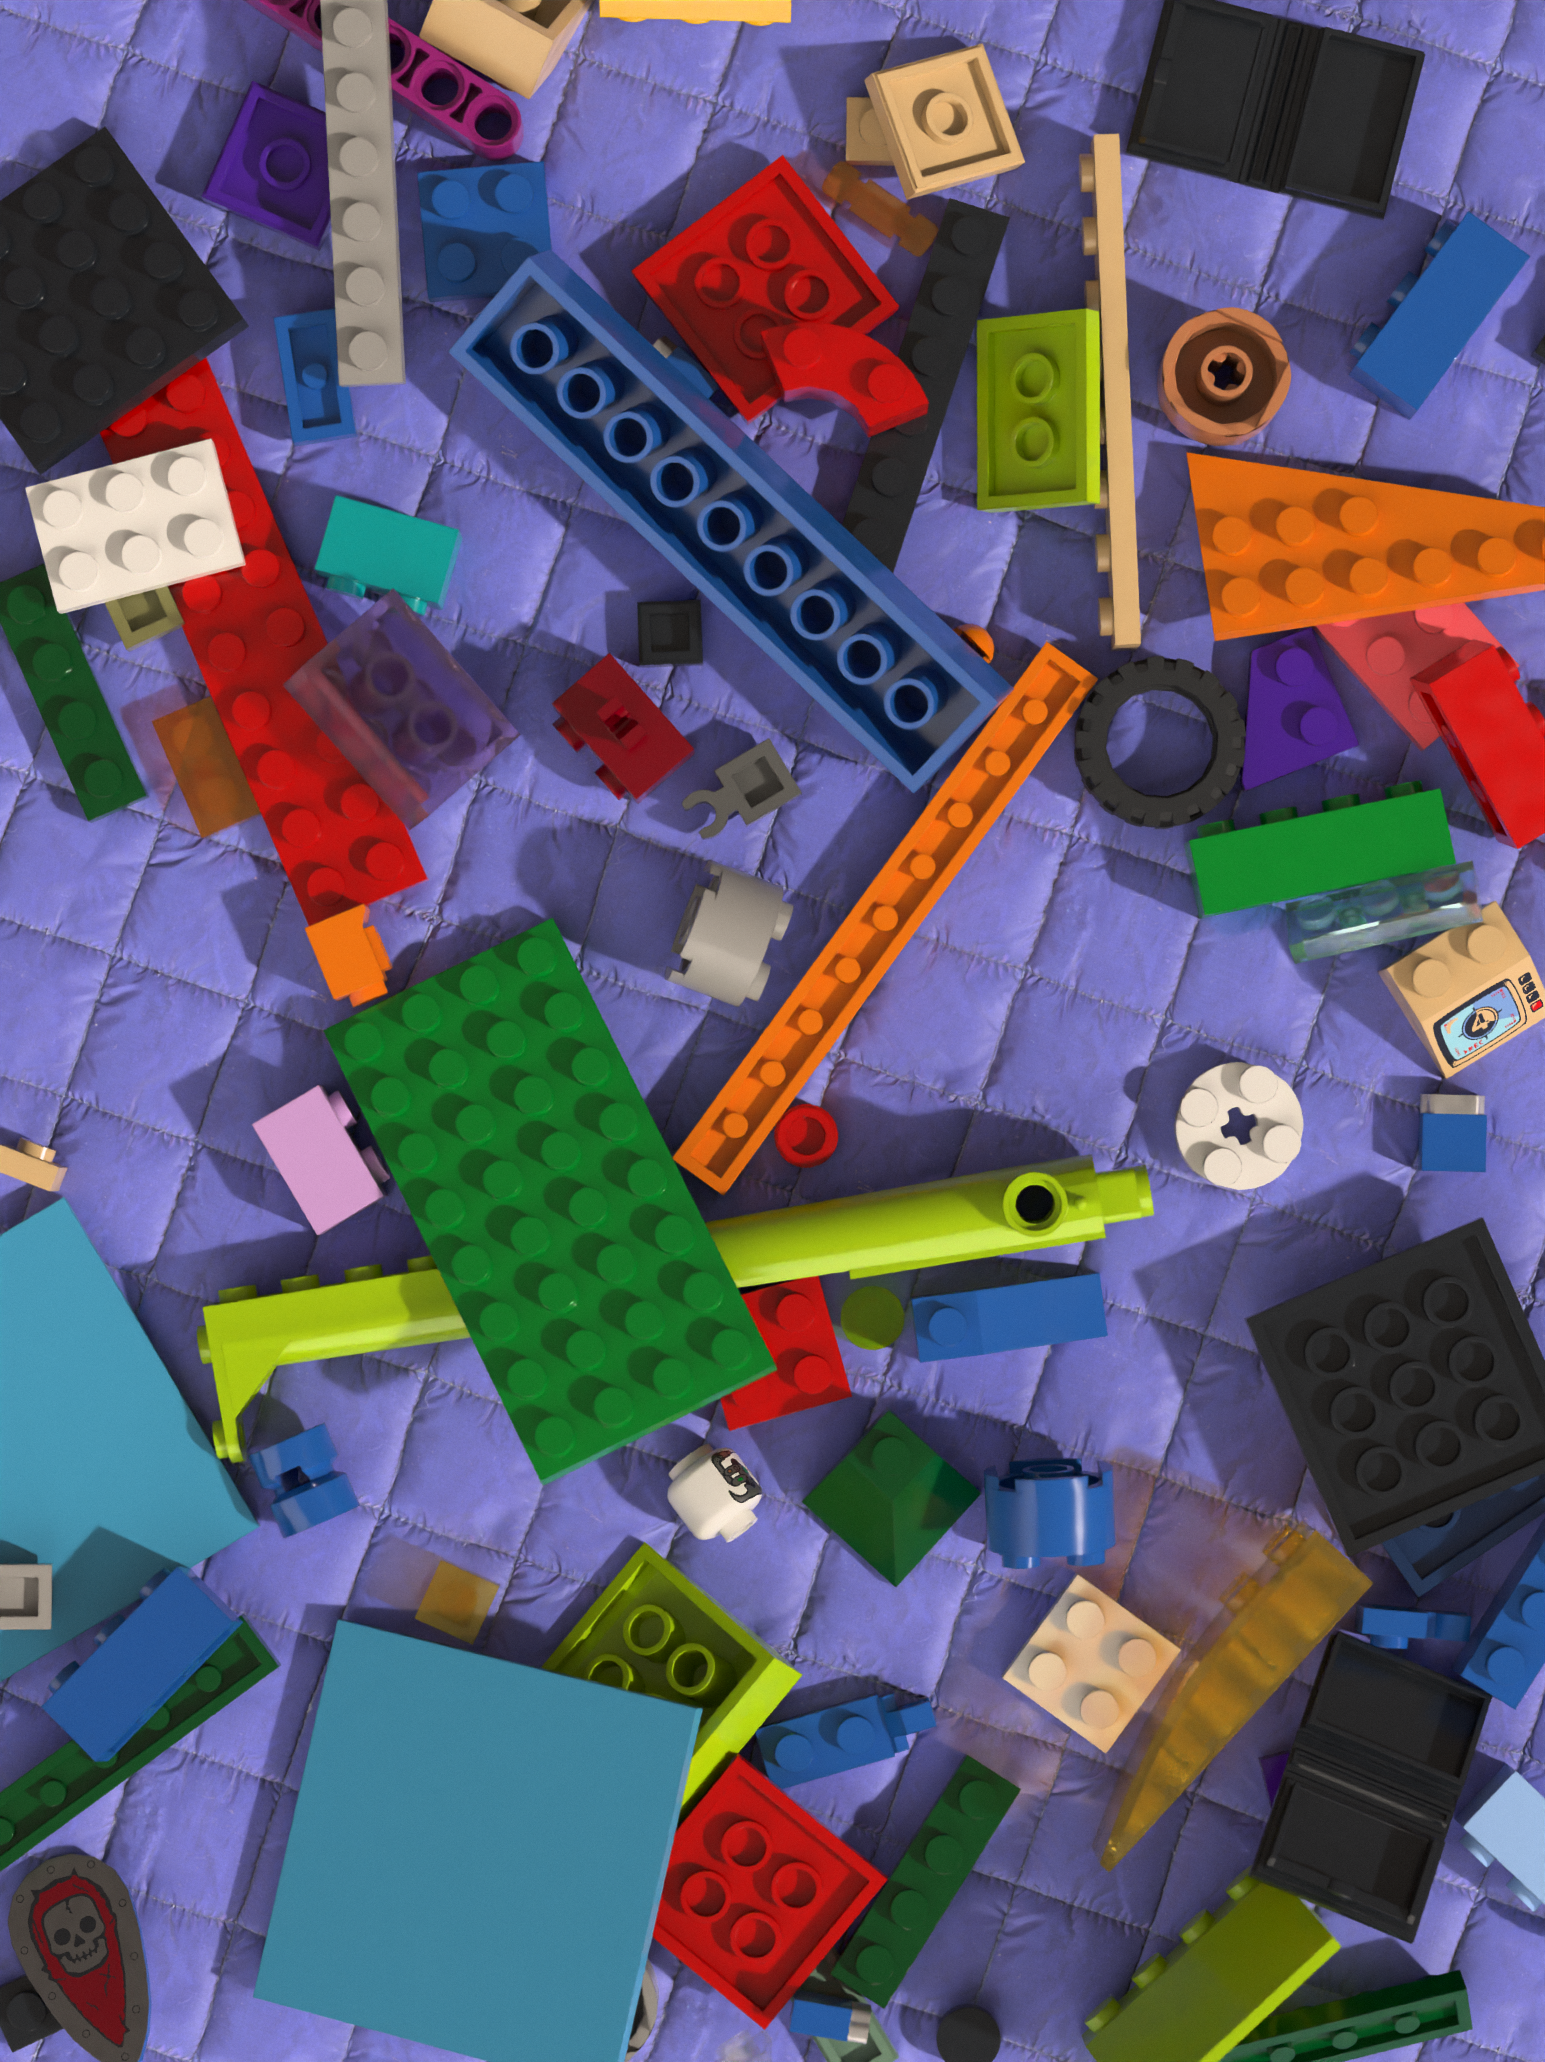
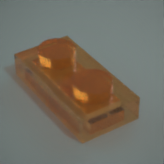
[152,696,261,840]

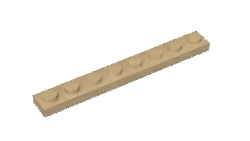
[1079,134,1141,651]

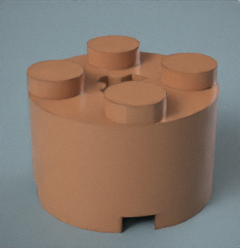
[1157,307,1291,446]

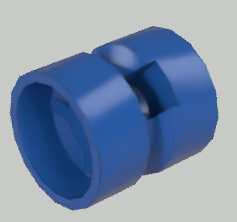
[248,1423,360,1538]

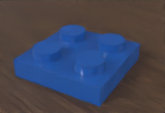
[417,161,552,302]

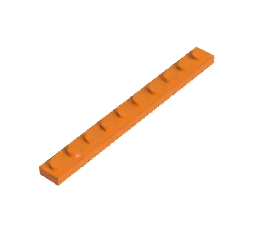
[672,642,1098,1196]

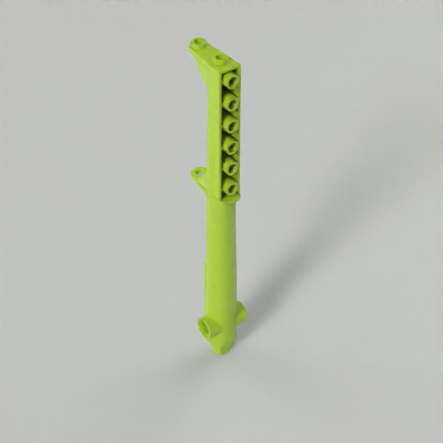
[197,1154,1154,1463]

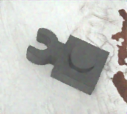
[682,738,802,840]

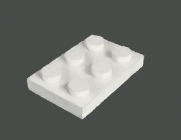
[25,439,246,614]

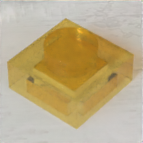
[414,1558,501,1645]

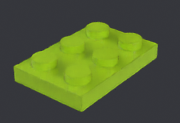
[977,308,1100,513]

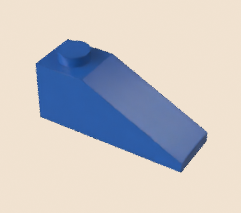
[910,1273,1108,1363]

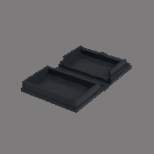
[1125,0,1426,220]
[1248,1632,1492,1944]

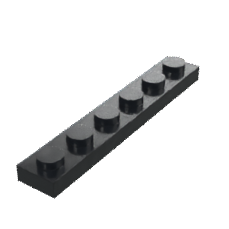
[842,198,1010,573]

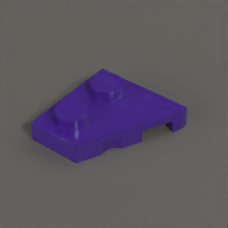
[1240,627,1359,792]

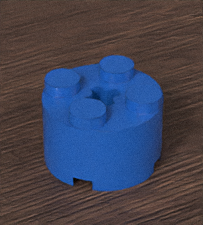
[984,1458,1116,1569]

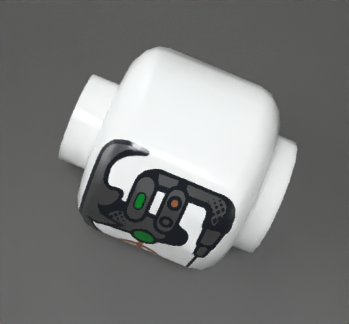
[667,1444,762,1542]

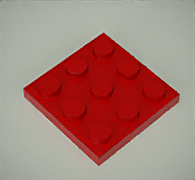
[631,155,899,425]
[652,1753,888,2030]

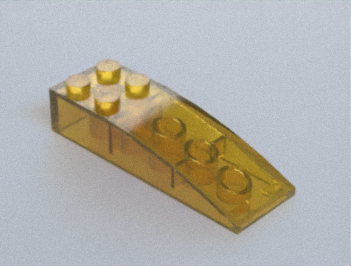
[1092,1521,1373,1872]

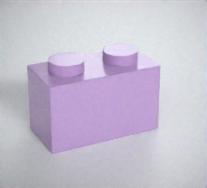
[252,1085,391,1235]

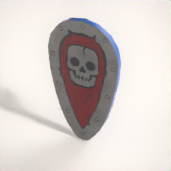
[8,1854,152,2062]

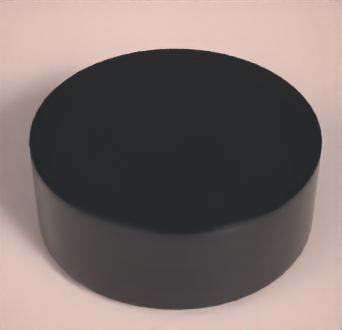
[936,2004,1001,2062]

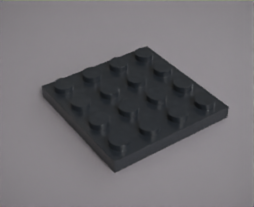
[0,127,249,475]
[1244,1217,1545,1557]

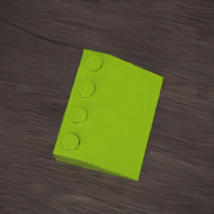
[541,1542,802,1828]
[1081,1865,1342,2062]

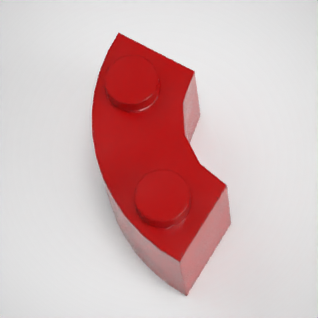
[760,322,929,437]

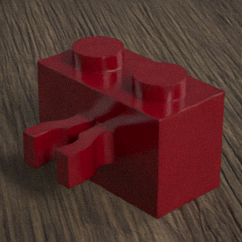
[552,653,695,804]

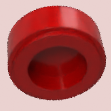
[774,1104,838,1168]

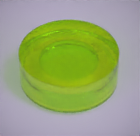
[840,1286,905,1350]

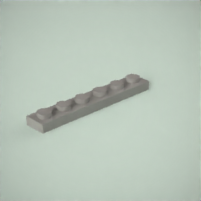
[320,0,406,387]

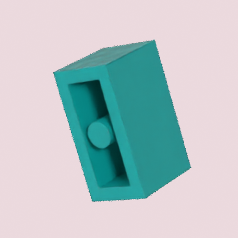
[315,495,463,616]

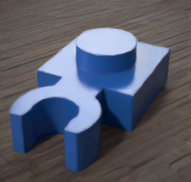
[1354,1603,1472,1649]

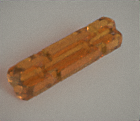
[821,161,939,257]

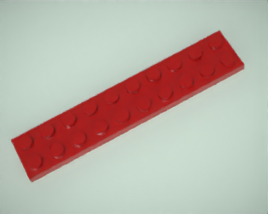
[100,357,429,926]

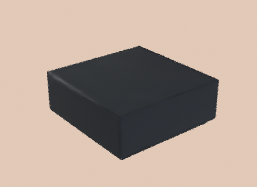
[637,600,703,668]

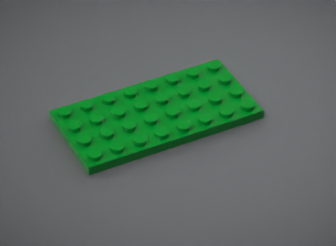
[323,918,778,1486]

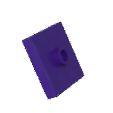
[201,81,331,251]

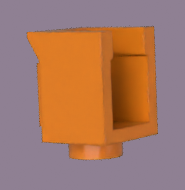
[305,904,393,1007]

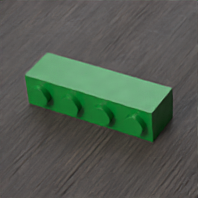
[1184,780,1456,919]

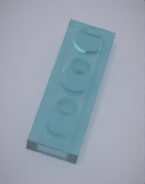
[1285,860,1483,964]

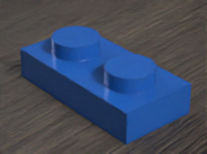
[273,308,358,447]

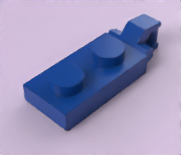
[755,1692,937,1789]

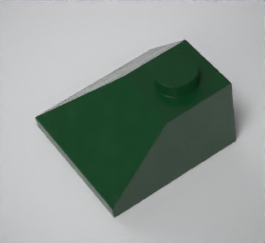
[801,1407,982,1587]

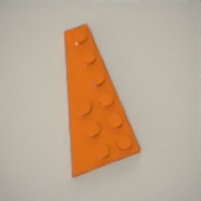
[1186,452,1545,641]

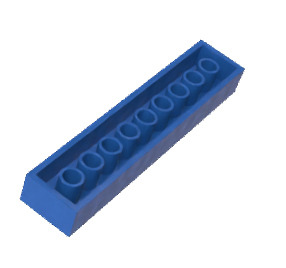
[448,249,1014,793]

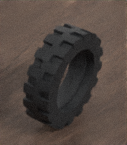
[1074,656,1246,829]

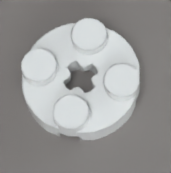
[1174,1062,1303,1190]

